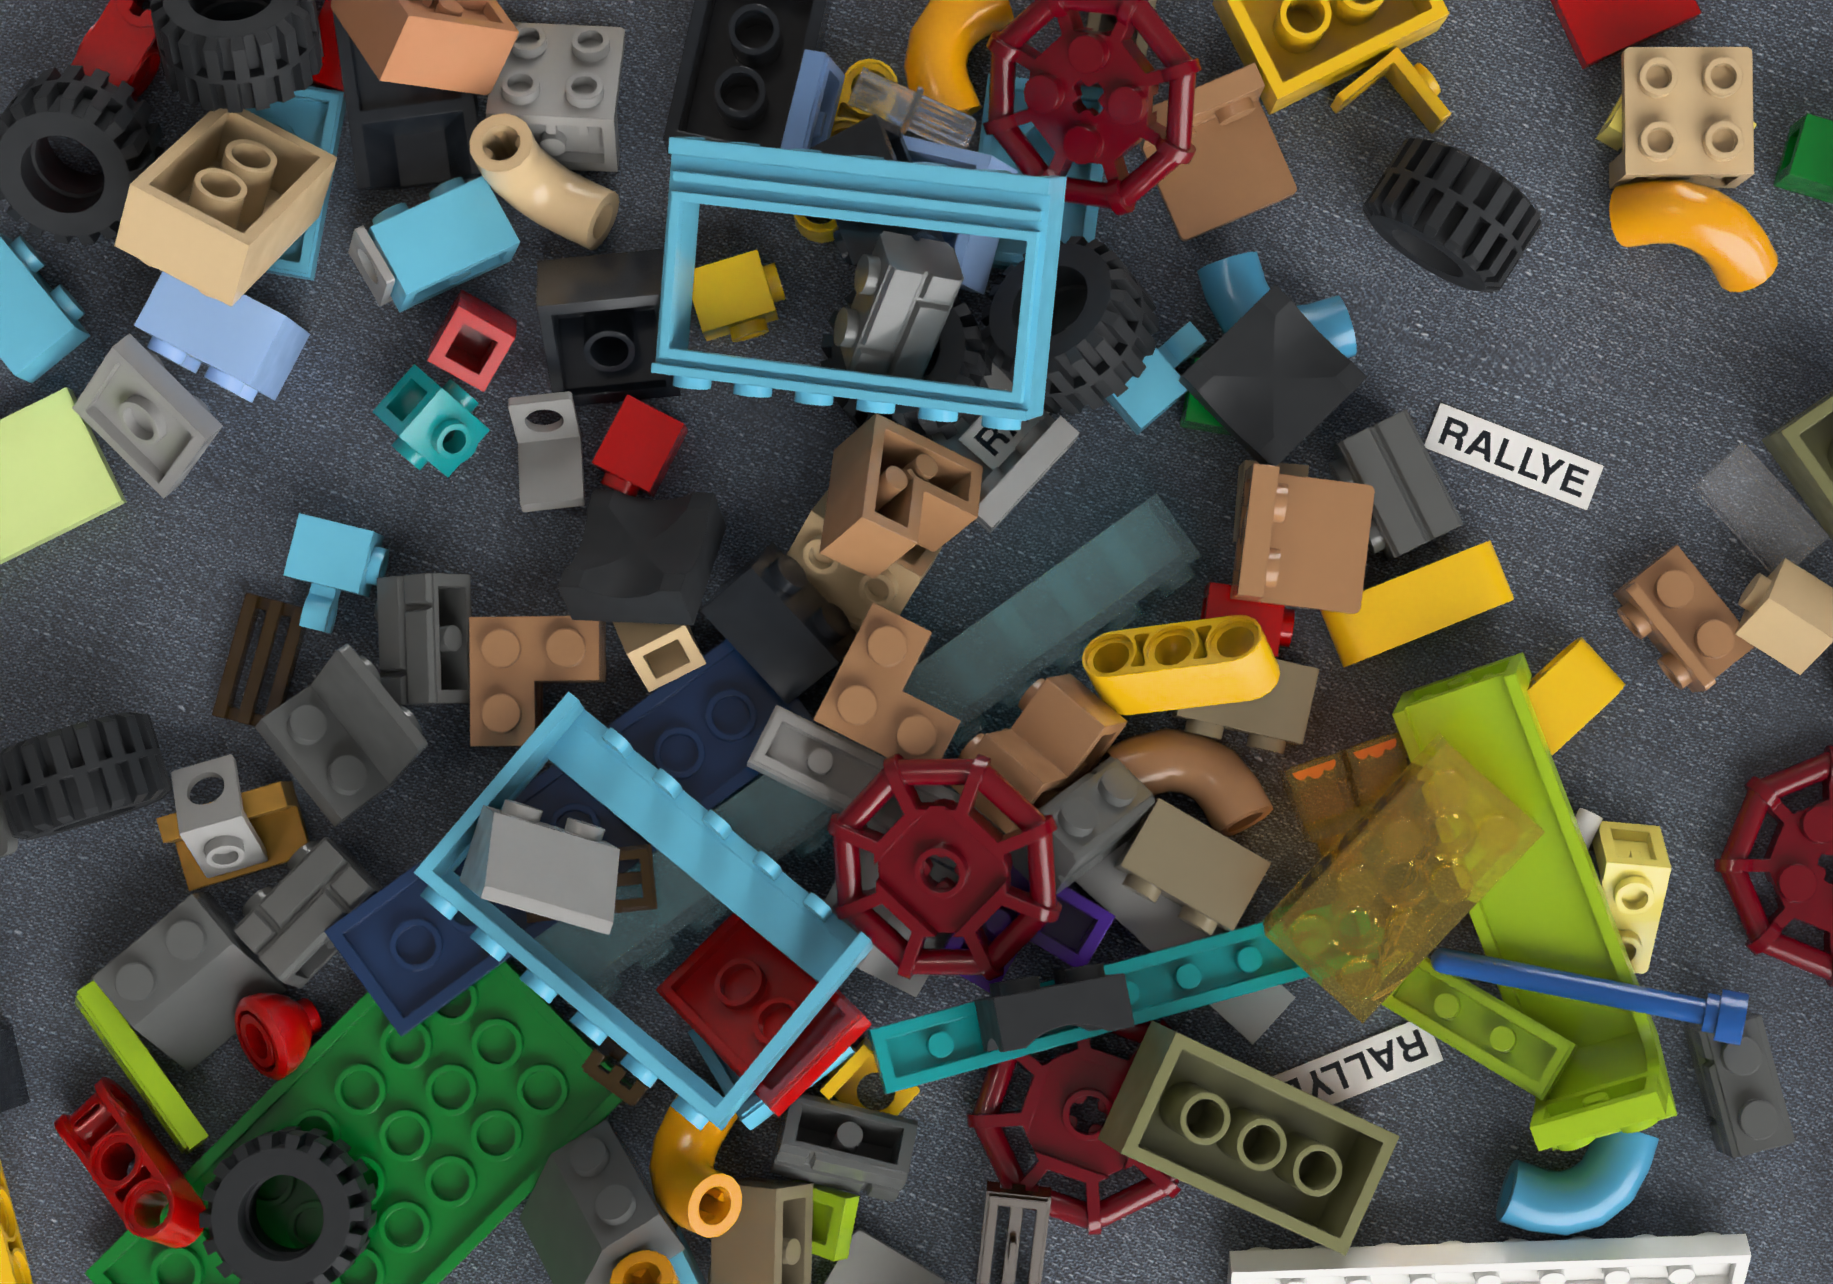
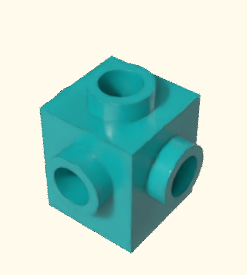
[372,364,490,478]

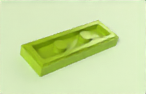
[1375,946,1578,1102]
[75,980,209,1155]

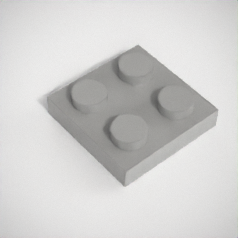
[72,333,223,499]

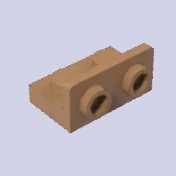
[1613,545,1755,693]

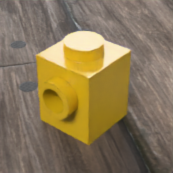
[692,249,786,342]

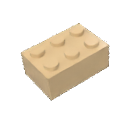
[114,108,337,307]

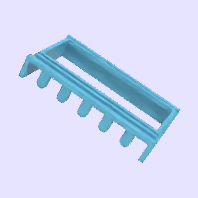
[651,136,1067,430]
[414,691,873,1131]

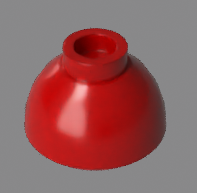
[235,992,322,1080]

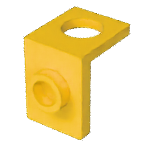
[1330,47,1451,134]
[820,1037,920,1116]

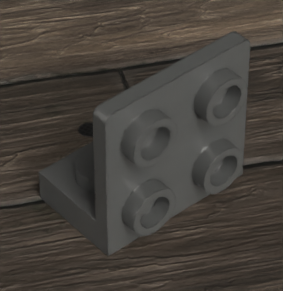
[255,644,428,827]

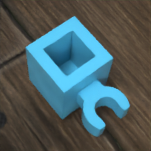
[1105,322,1207,435]
[283,513,389,634]

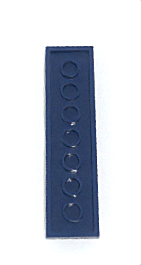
[324,639,818,1037]

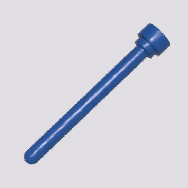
[1431,948,1749,1046]

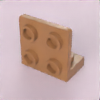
[1139,63,1297,241]
[1230,463,1375,614]

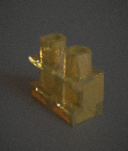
[1278,731,1423,873]

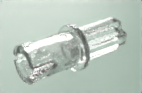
[847,67,976,149]

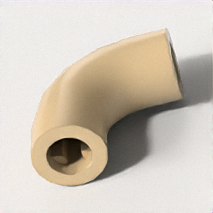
[469,113,619,250]

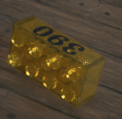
[1262,733,1545,1024]

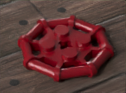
[983,0,1202,215]
[1714,745,1833,986]
[827,753,1062,981]
[967,1019,1182,1235]

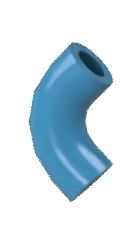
[1197,251,1357,358]
[1496,1132,1659,1236]

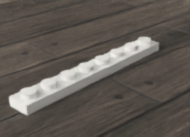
[1227,1232,1751,1284]

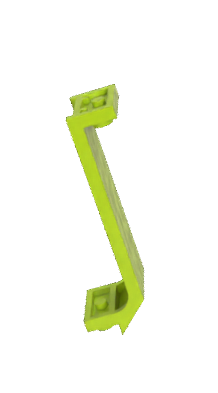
[1392,652,1677,1151]

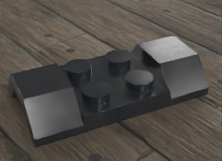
[331,0,482,191]

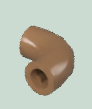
[1101,728,1273,837]

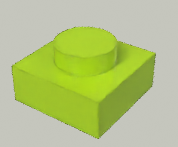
[795,1180,860,1261]

